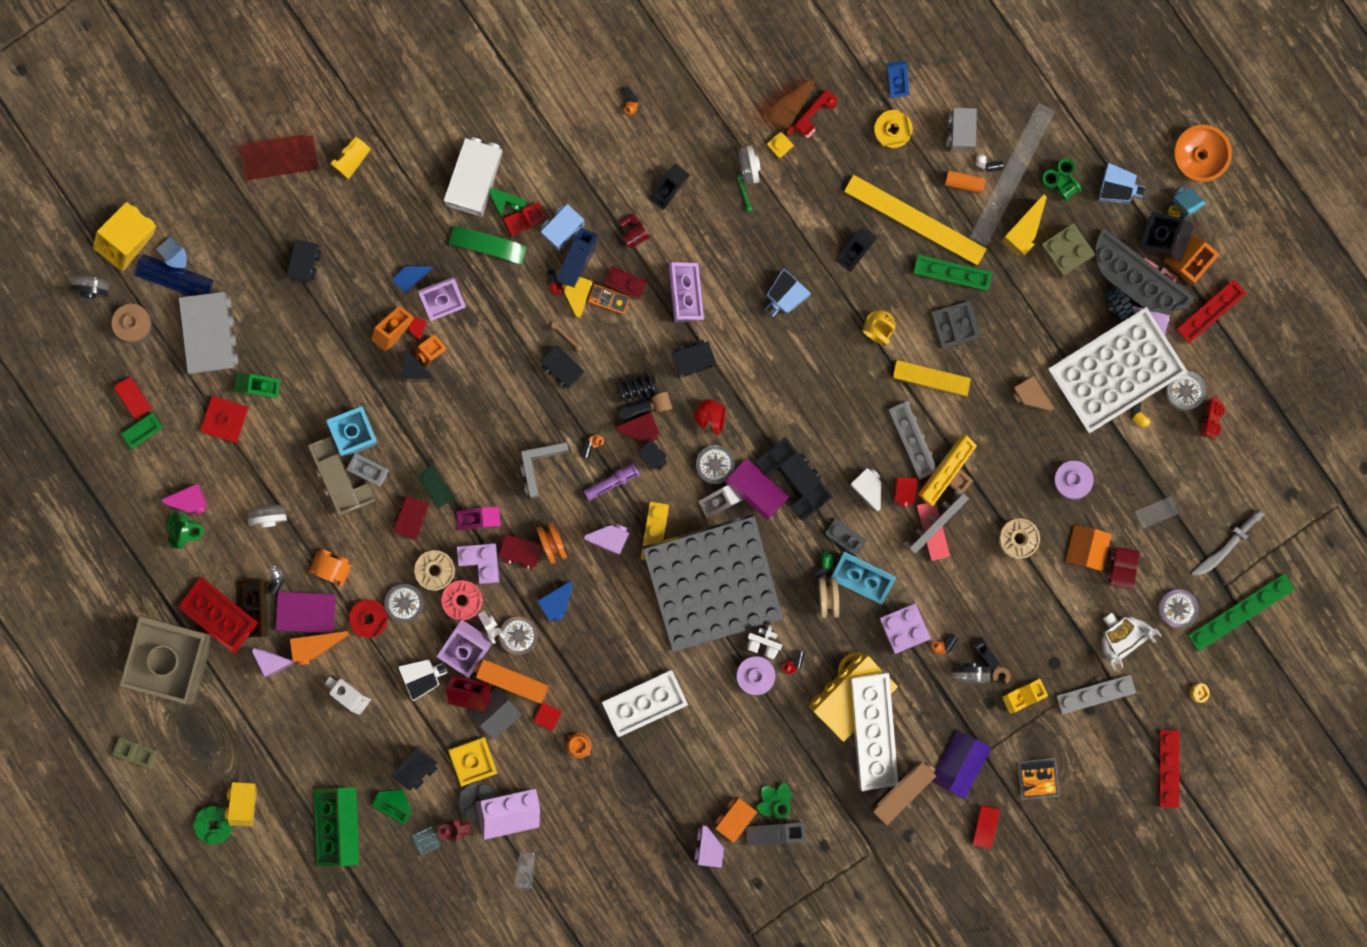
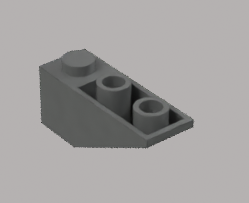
[746,821,806,846]

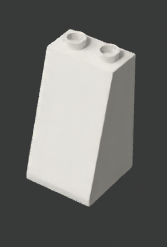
[444,137,503,217]

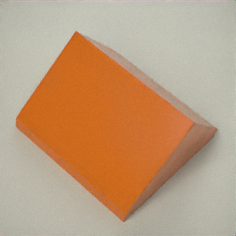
[1065,525,1112,572]

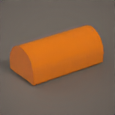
[945,171,986,194]

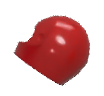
[693,399,726,435]

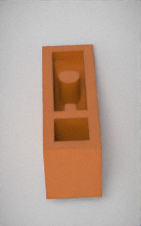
[290,631,350,665]

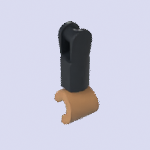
[619,392,673,420]
[971,637,1011,684]

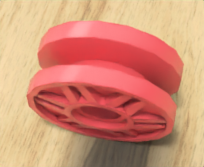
[441,580,483,621]

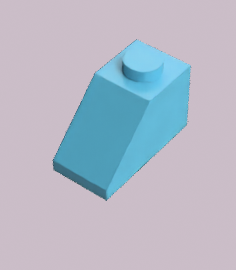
[1172,187,1205,218]

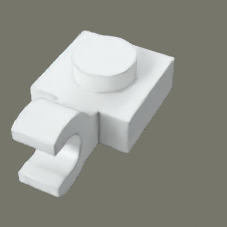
[478,611,505,644]

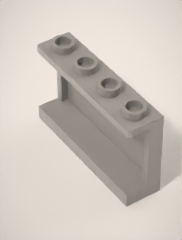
[179,292,239,375]

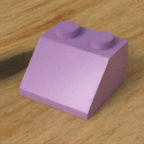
[584,524,629,555]

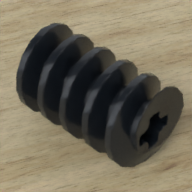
[616,373,658,404]

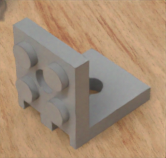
[520,442,569,499]

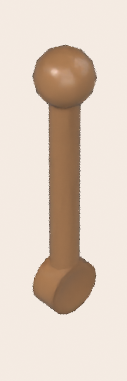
[551,322,582,352]

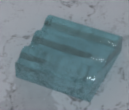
[412,827,441,856]

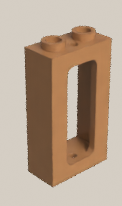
[871,761,936,825]

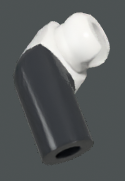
[975,155,1004,172]

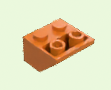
[1163,234,1220,286]

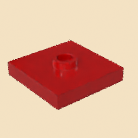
[200,395,249,444]

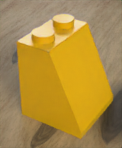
[93,202,156,272]

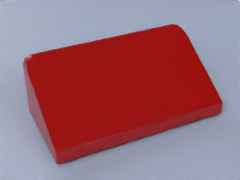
[113,377,152,419]

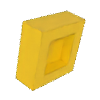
[767,132,794,159]

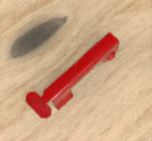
[787,89,837,138]

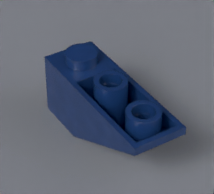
[557,228,598,288]

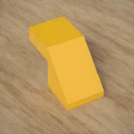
[1002,679,1048,714]

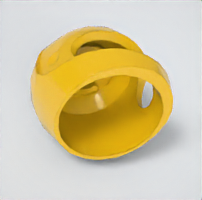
[862,310,896,346]

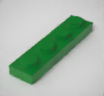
[913,255,992,292]

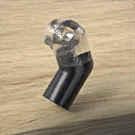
[268,566,284,596]

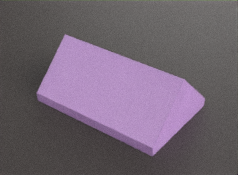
[669,262,704,323]

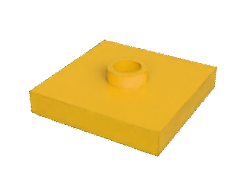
[448,737,498,787]

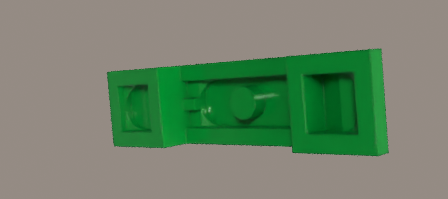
[448,226,527,265]

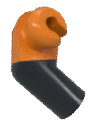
[621,86,638,115]
[580,435,604,459]
[931,633,959,654]

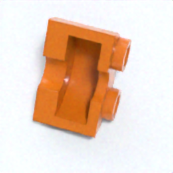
[308,548,352,586]

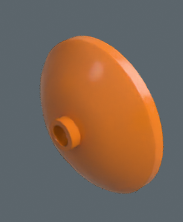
[1174,125,1232,182]

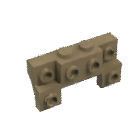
[308,436,376,516]

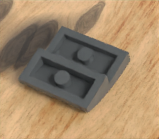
[931,301,981,349]

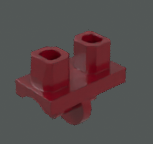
[437,820,471,841]

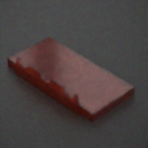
[241,135,319,180]

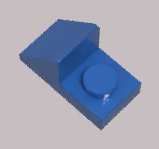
[886,60,909,98]

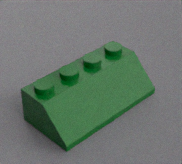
[313,787,359,866]

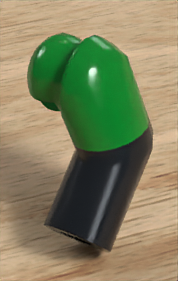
[812,551,834,579]

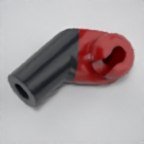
[547,269,563,296]
[782,650,805,674]

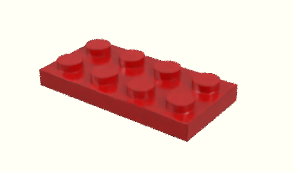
[178,577,258,653]

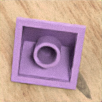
[418,277,466,321]
[253,648,294,677]

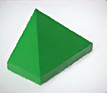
[372,790,412,826]

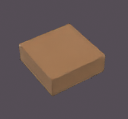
[949,469,974,494]

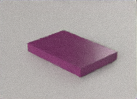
[725,458,789,521]
[276,592,336,633]

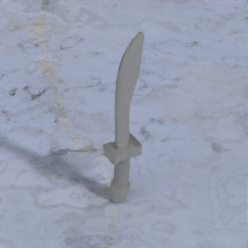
[1192,510,1264,575]

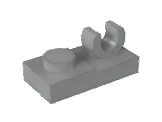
[346,453,389,487]

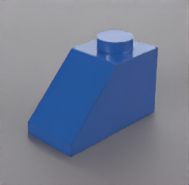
[538,581,573,622]

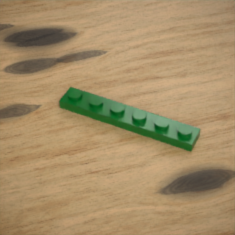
[1188,574,1295,652]

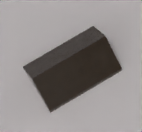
[237,579,269,638]

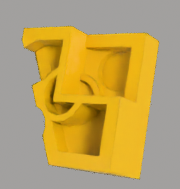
[331,137,371,180]

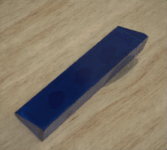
[135,254,214,296]

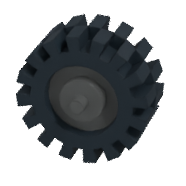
[1103,286,1135,323]

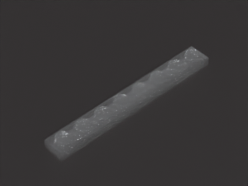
[969,103,1055,247]

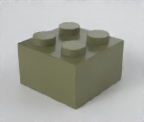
[1040,223,1095,278]

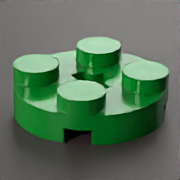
[193,806,233,845]

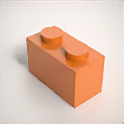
[715,797,757,843]

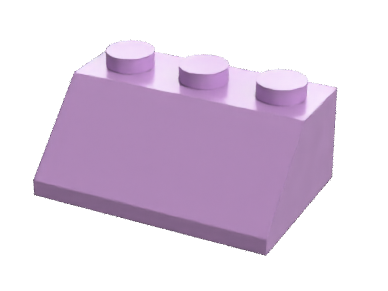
[475,789,540,840]

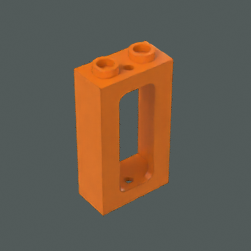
[474,660,549,704]

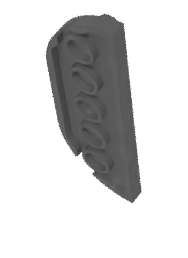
[1096,228,1195,313]

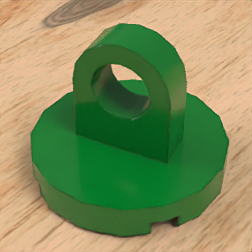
[167,510,204,549]

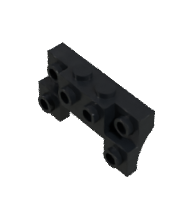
[755,437,833,522]

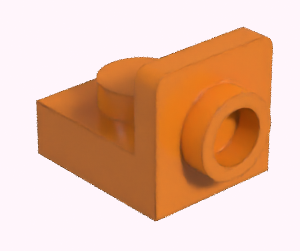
[414,334,447,367]

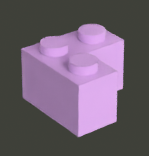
[457,544,500,584]

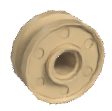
[998,518,1040,559]
[414,550,455,591]
[819,578,839,618]

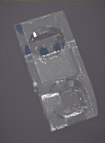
[514,851,536,889]

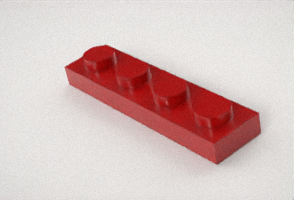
[1176,279,1247,344]
[1159,730,1180,808]

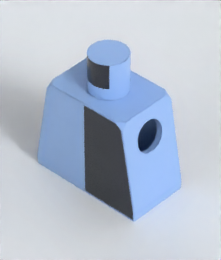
[1097,163,1145,204]
[765,269,811,317]

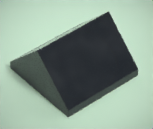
[403,349,435,382]

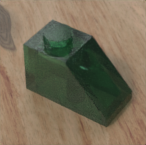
[416,465,455,508]

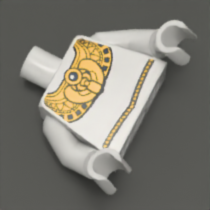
[1102,612,1161,671]

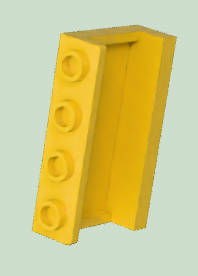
[808,652,898,742]

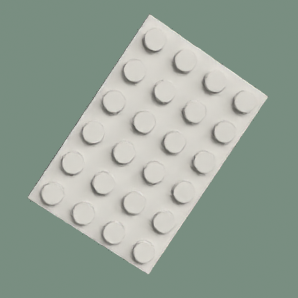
[1049,307,1188,433]

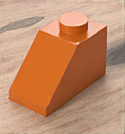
[372,305,414,351]

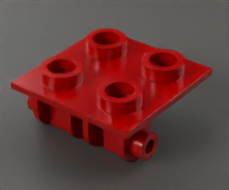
[1200,396,1225,440]

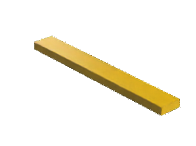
[844,175,987,266]

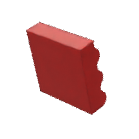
[533,702,562,731]

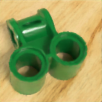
[1041,158,1082,202]

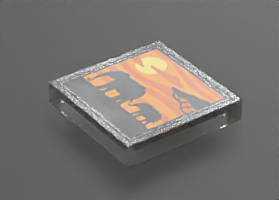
[1017,758,1060,800]

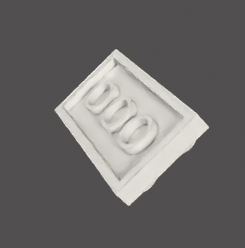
[602,670,688,737]

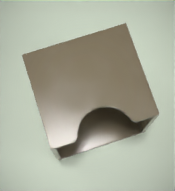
[120,616,213,704]

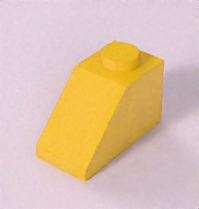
[562,277,593,319]

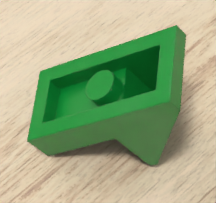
[489,187,527,217]

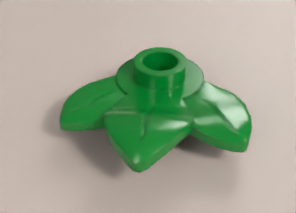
[757,783,792,819]

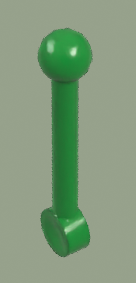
[736,173,753,212]

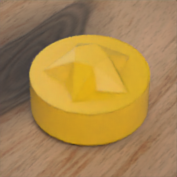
[1189,683,1209,703]

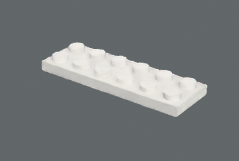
[850,672,898,791]

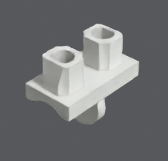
[747,625,782,659]

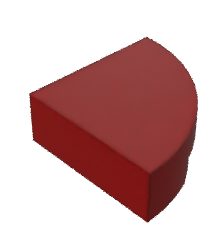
[408,317,427,340]

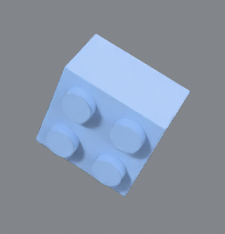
[541,204,585,252]

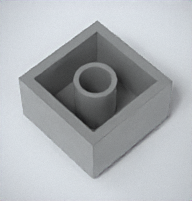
[946,108,977,153]

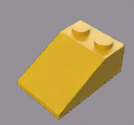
[1001,195,1047,257]

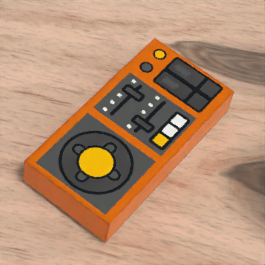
[588,284,631,315]

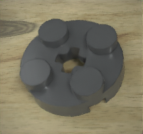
[459,782,497,821]

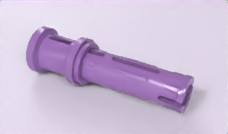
[584,461,641,501]

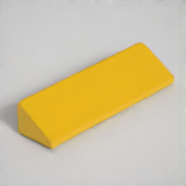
[892,360,971,397]

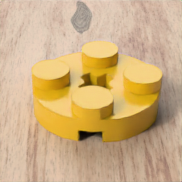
[874,110,913,149]

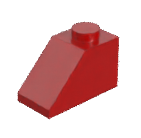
[894,477,917,507]

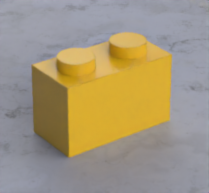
[225,782,257,827]

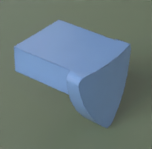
[157,237,187,268]

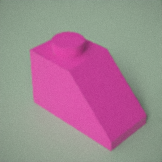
[162,484,209,515]
[456,507,501,531]

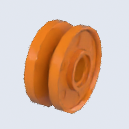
[536,521,567,565]

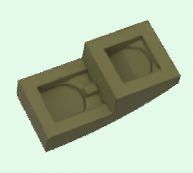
[112,737,158,769]

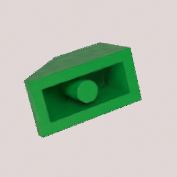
[234,373,280,398]

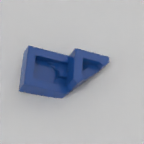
[392,265,433,293]

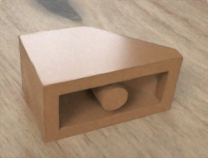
[1012,376,1054,412]

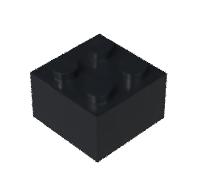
[1139,212,1194,262]
[672,339,716,379]

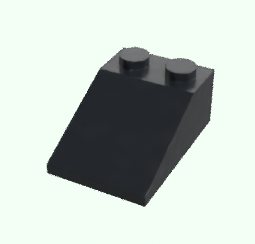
[390,747,438,791]

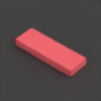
[917,503,950,561]

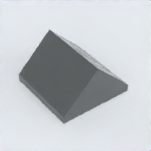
[468,686,523,740]

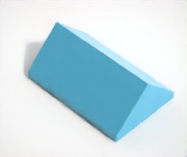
[830,552,896,605]

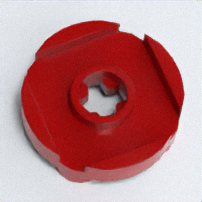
[349,600,388,638]

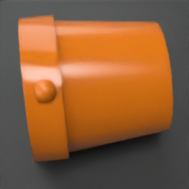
[566,733,591,758]

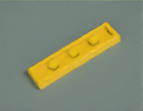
[918,434,977,507]

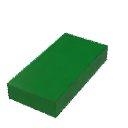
[121,412,164,450]

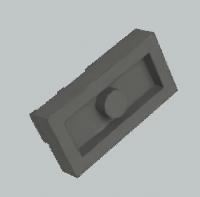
[825,518,867,556]

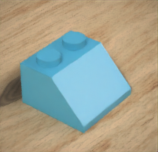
[326,406,377,456]

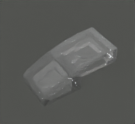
[1135,496,1179,529]

